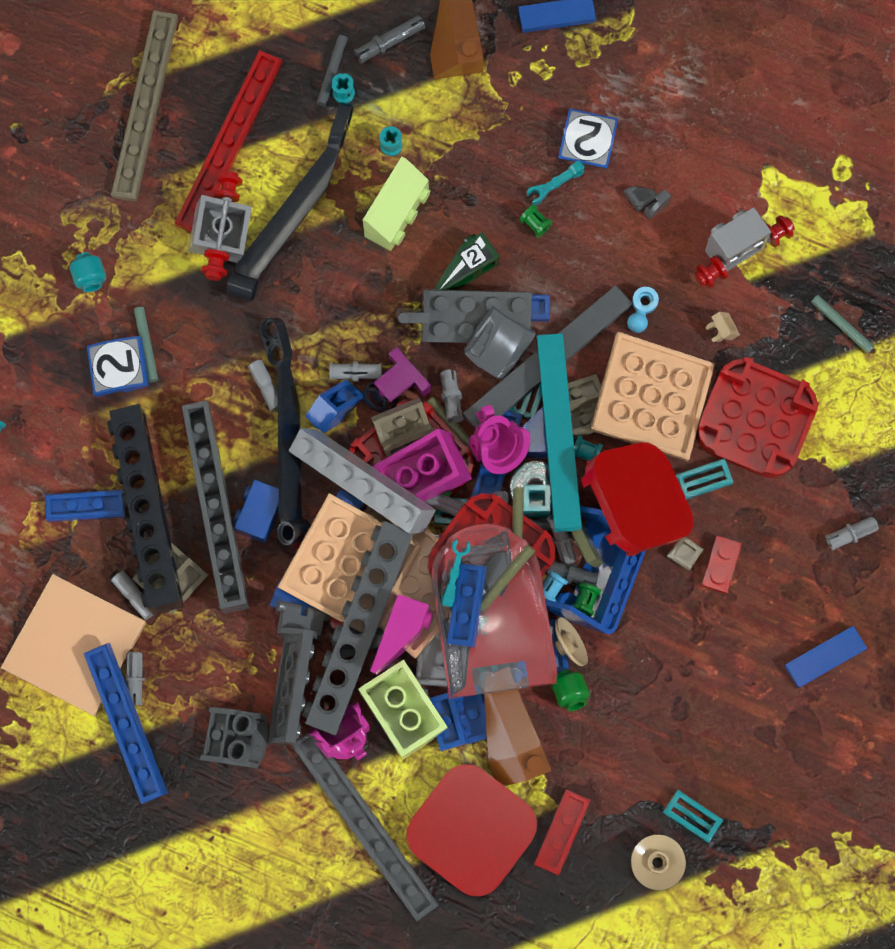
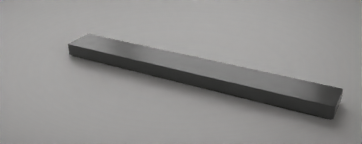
[463,285,633,429]
[291,732,439,921]

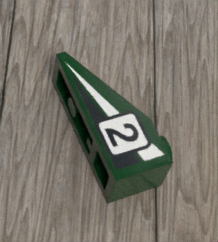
[434,232,500,290]

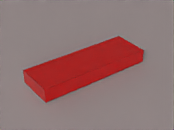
[534,789,591,876]

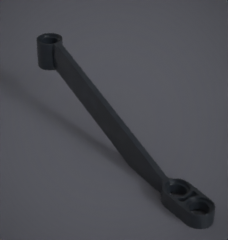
[227,102,354,301]
[260,317,311,545]

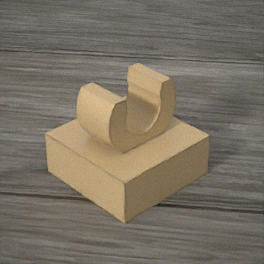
[705,312,740,342]

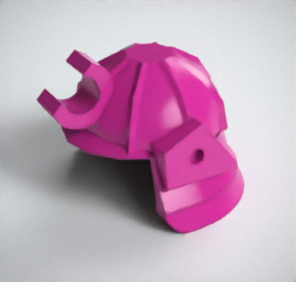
[468,404,530,474]
[307,702,369,760]

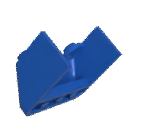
[543,506,646,635]

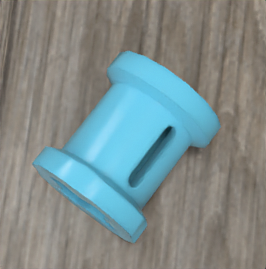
[541,569,569,602]

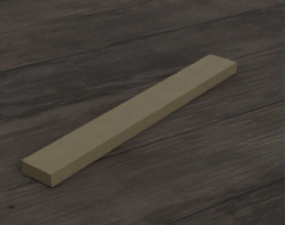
[111,10,178,202]

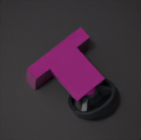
[363,347,431,413]

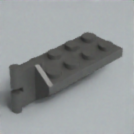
[395,289,532,343]
[267,600,329,745]

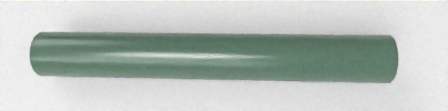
[811,295,875,354]
[134,307,158,383]

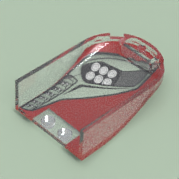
[432,524,557,699]

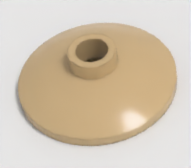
[555,617,588,666]
[631,835,686,890]

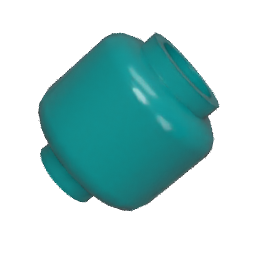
[69,252,106,292]

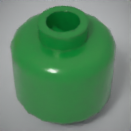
[551,670,590,712]

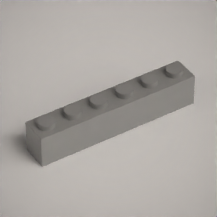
[289,428,436,533]

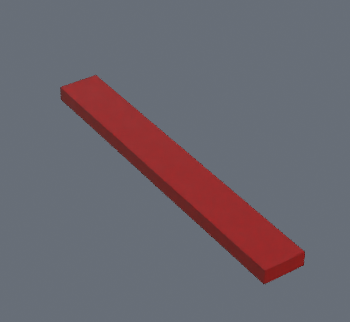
[175,50,282,232]

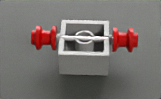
[188,171,252,281]
[695,207,795,288]

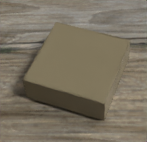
[667,537,704,572]

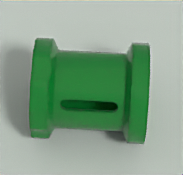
[519,204,553,238]
[571,583,601,616]

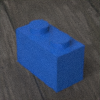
[233,480,279,544]

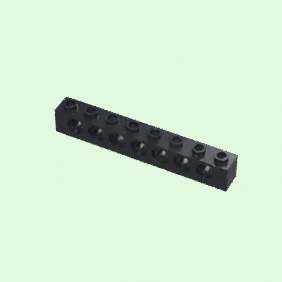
[107,404,184,615]

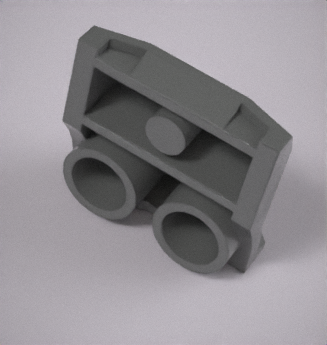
[464,306,536,379]
[200,707,269,769]

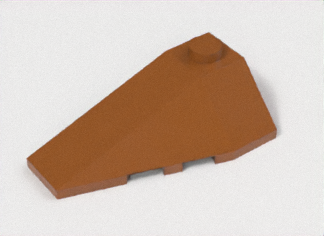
[430,0,484,79]
[483,667,552,786]

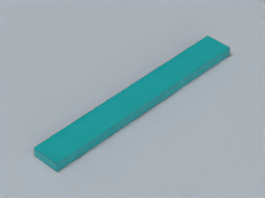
[537,334,582,532]

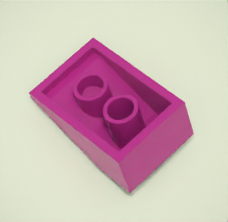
[373,428,472,501]
[370,594,434,676]

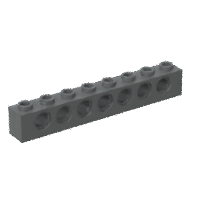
[182,400,250,614]
[302,521,414,735]

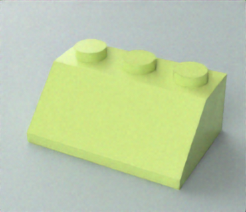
[363,156,431,251]
[358,660,448,760]

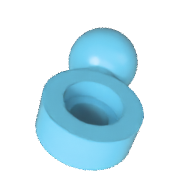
[627,287,659,333]

